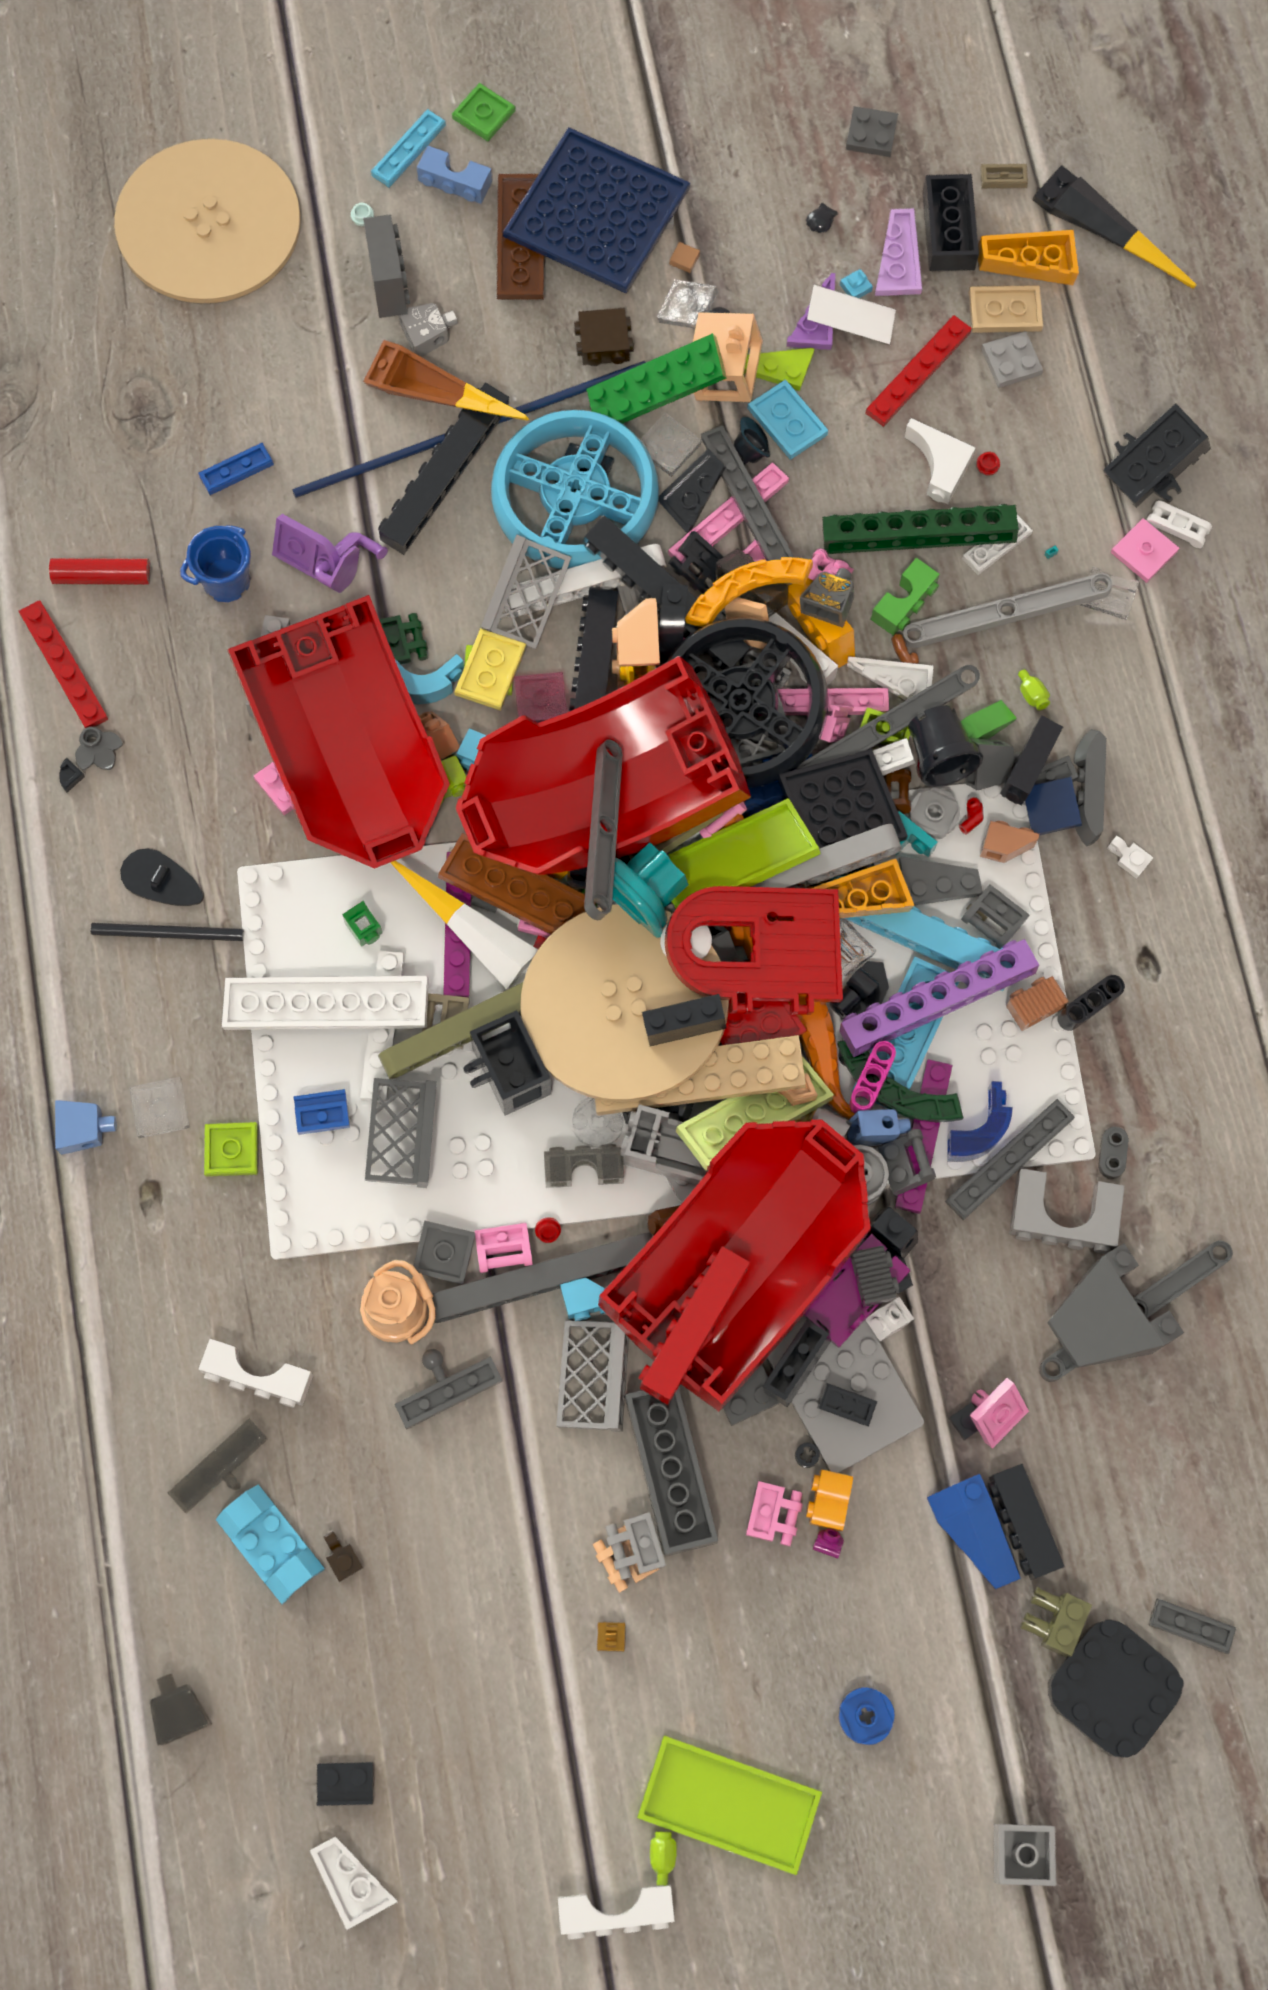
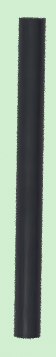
[91,923,244,941]

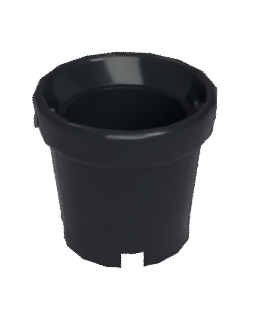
[908,705,983,787]

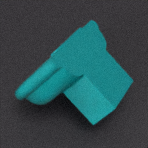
[612,843,689,938]

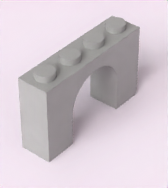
[1009,1168,1124,1254]

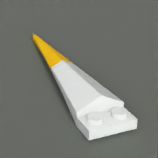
[390,860,538,990]

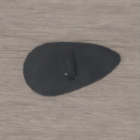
[120,848,204,906]

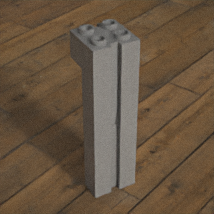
[621,1104,708,1185]

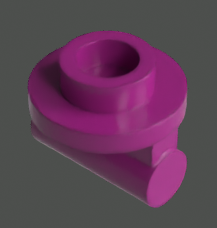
[812,1528,844,1559]

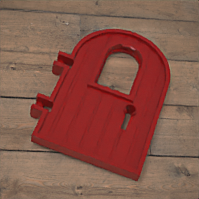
[665,886,843,1015]

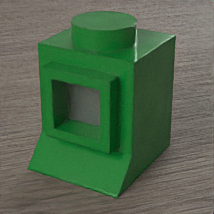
[342,901,382,947]

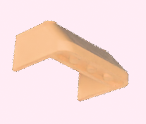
[612,598,660,689]

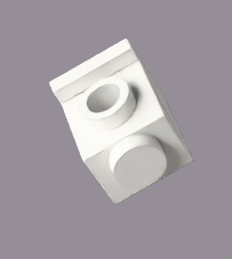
[866,1297,914,1341]

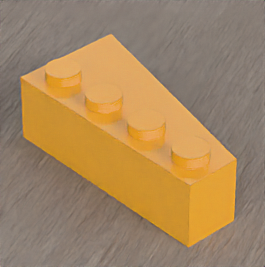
[777,578,855,668]

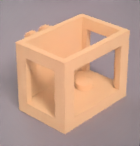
[693,313,763,402]

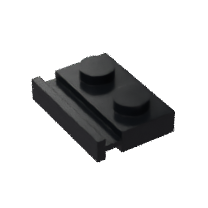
[316,1762,374,1806]

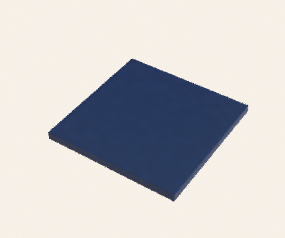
[503,127,690,294]

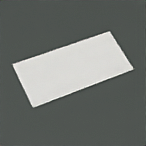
[807,285,896,344]

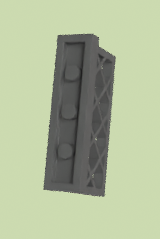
[365,1078,437,1188]

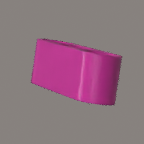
[849,1041,896,1114]

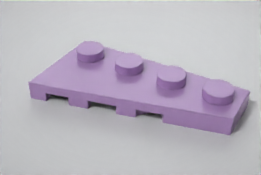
[875,209,922,296]

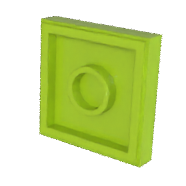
[204,1122,258,1177]

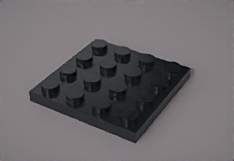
[778,749,908,849]

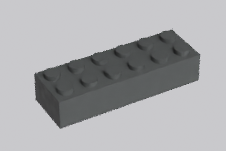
[625,1387,718,1557]

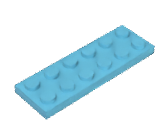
[852,957,959,1109]

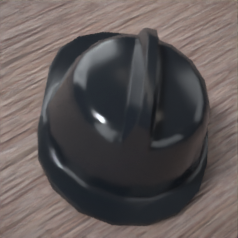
[733,417,770,465]

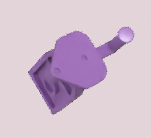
[272,514,388,593]

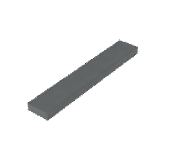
[945,1099,1075,1221]

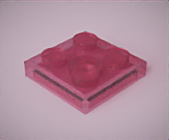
[514,672,567,723]

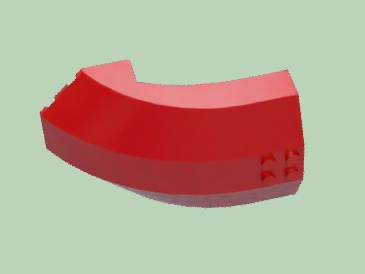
[227,595,450,869]
[455,656,751,875]
[598,1119,871,1412]

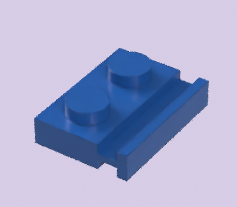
[293,1089,350,1135]

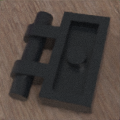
[668,531,730,595]

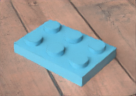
[747,380,829,460]

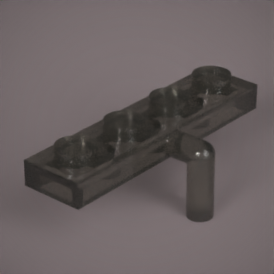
[167,1418,268,1514]

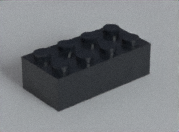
[923,174,979,271]

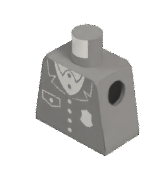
[399,303,458,357]

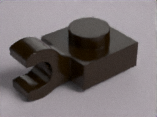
[323,1531,363,1582]

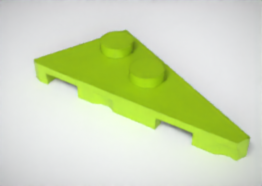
[744,348,815,391]

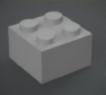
[994,1824,1056,1886]

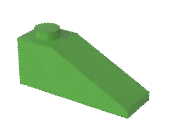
[961,700,1017,739]

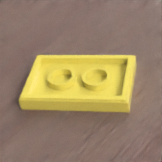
[454,628,526,711]

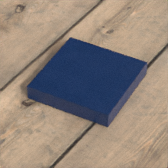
[1025,777,1082,836]

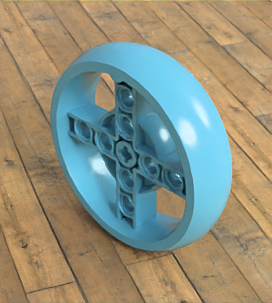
[491,410,659,569]

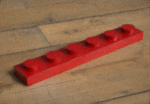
[865,315,972,427]
[18,600,109,728]

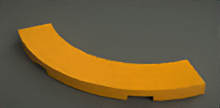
[685,557,813,627]

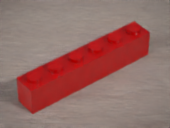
[638,1246,750,1405]

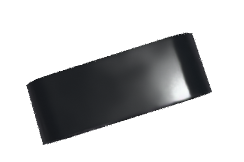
[1057,975,1125,1031]

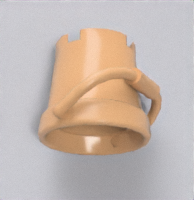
[360,1260,435,1344]

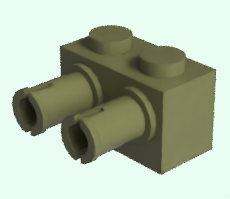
[1020,1587,1092,1657]

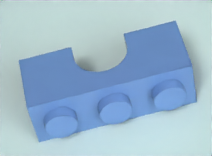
[417,146,492,204]

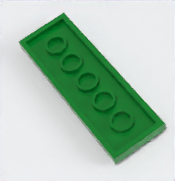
[587,333,727,424]

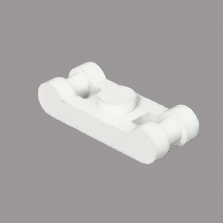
[1146,501,1212,548]

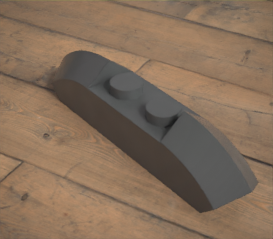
[1074,729,1107,846]

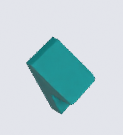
[896,811,938,857]

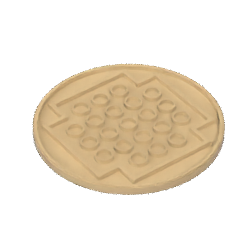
[114,139,300,303]
[521,904,729,1102]

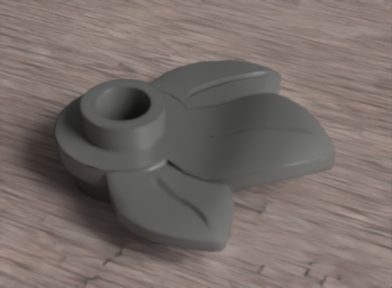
[75,727,123,770]

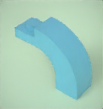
[395,654,464,704]

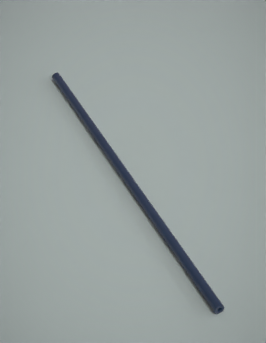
[292,361,646,498]

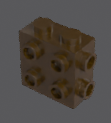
[574,308,634,366]

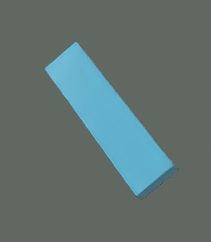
[371,109,446,188]

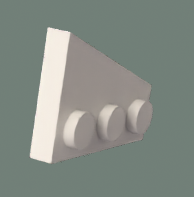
[310,1837,398,1930]

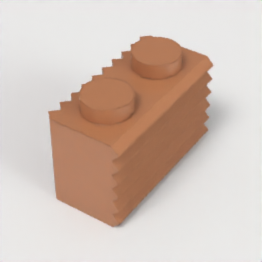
[1006,976,1069,1031]

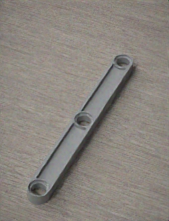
[903,573,1113,648]

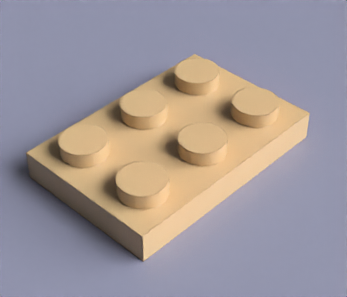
[969,285,1043,333]

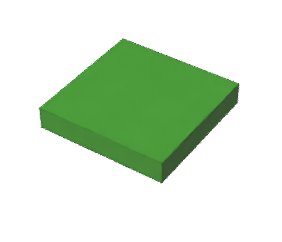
[452,83,516,142]

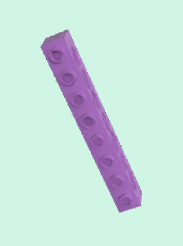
[839,939,1039,1057]

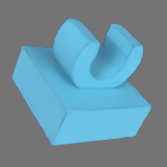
[840,269,873,298]

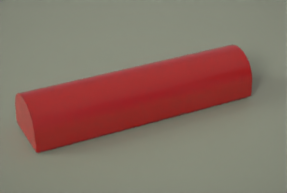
[49,558,150,585]

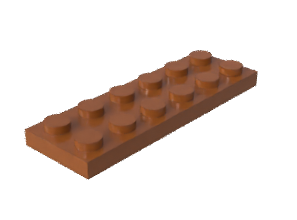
[438,833,597,935]

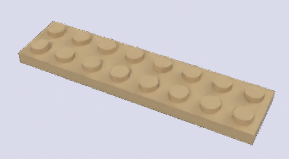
[595,1035,806,1116]

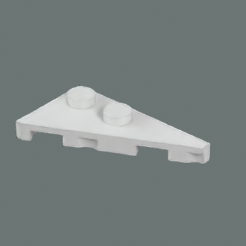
[847,657,933,701]

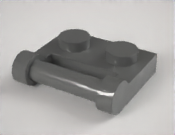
[961,884,1030,949]
[878,1129,936,1196]

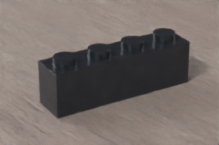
[988,1463,1065,1581]

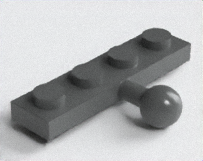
[394,1349,503,1430]

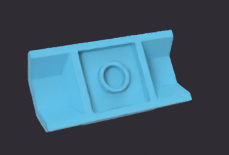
[215,1484,325,1605]

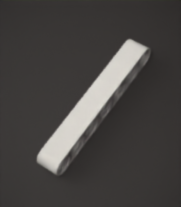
[505,544,667,617]

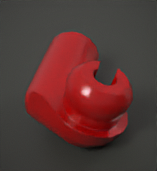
[959,797,984,835]

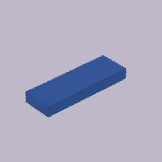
[198,443,274,495]

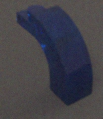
[947,1081,1013,1162]

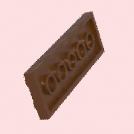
[497,174,544,300]

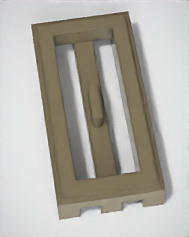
[980,164,1028,189]

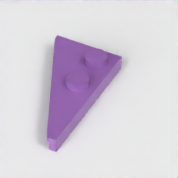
[786,273,835,350]

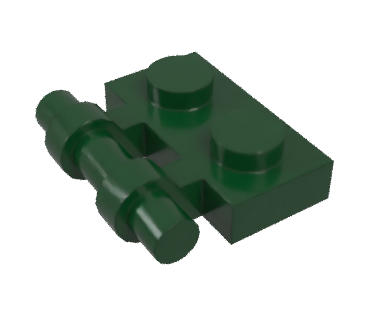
[379,613,428,664]

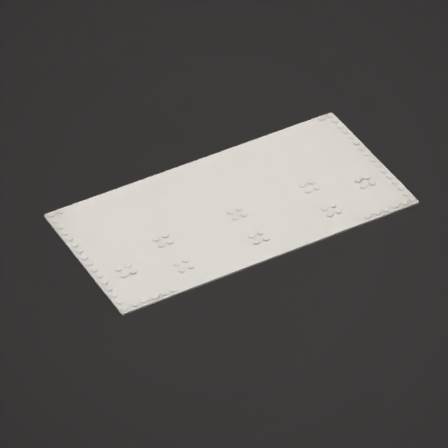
[237,783,1096,1260]

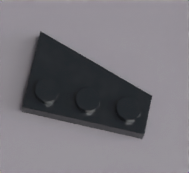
[658,448,726,534]

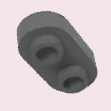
[1098,1127,1129,1179]

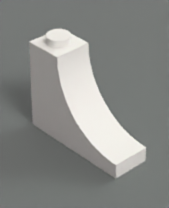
[904,418,975,504]

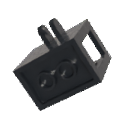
[463,1010,551,1116]

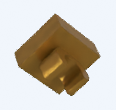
[597,1622,625,1652]

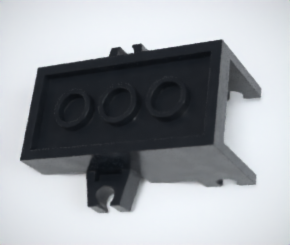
[1103,403,1211,508]

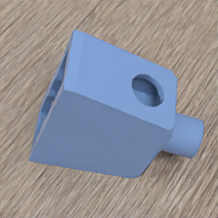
[55,1100,117,1155]
[847,1109,911,1147]

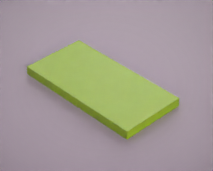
[668,798,821,910]
[637,1736,822,1875]

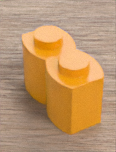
[806,1470,853,1531]

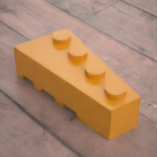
[978,230,1079,286]
[810,858,915,918]

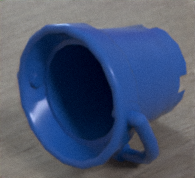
[180,525,251,602]

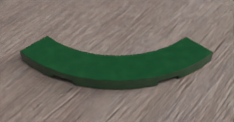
[837,1040,964,1122]

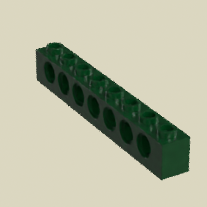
[822,504,1019,554]

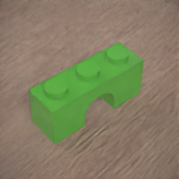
[871,558,939,636]

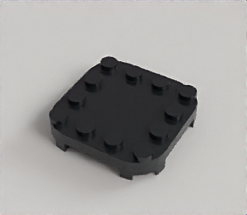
[1048,1619,1184,1758]

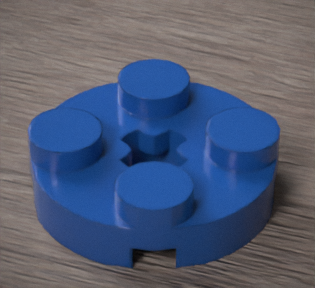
[839,1687,895,1745]

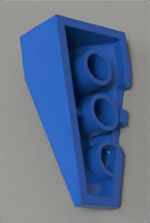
[927,1474,1021,1589]

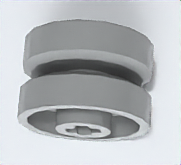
[854,1145,889,1206]

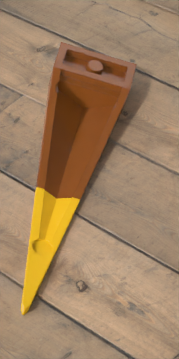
[363,340,529,421]

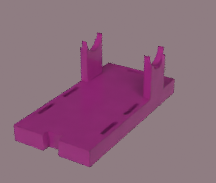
[804,1234,911,1348]

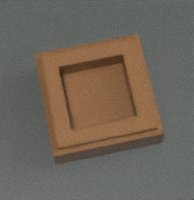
[669,242,700,273]

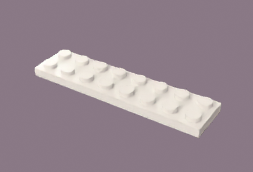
[222,976,429,1030]

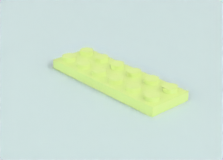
[676,1057,834,1171]

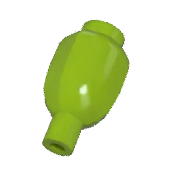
[1018,669,1050,711]
[650,1831,677,1886]

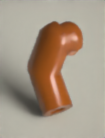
[891,634,919,664]

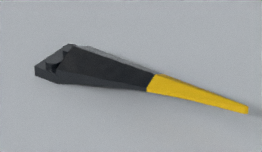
[1032,165,1196,288]

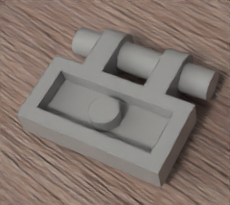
[605,1512,666,1580]

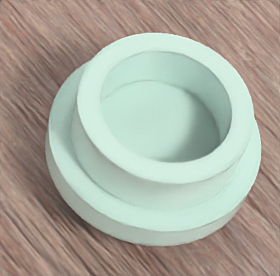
[351,203,374,226]

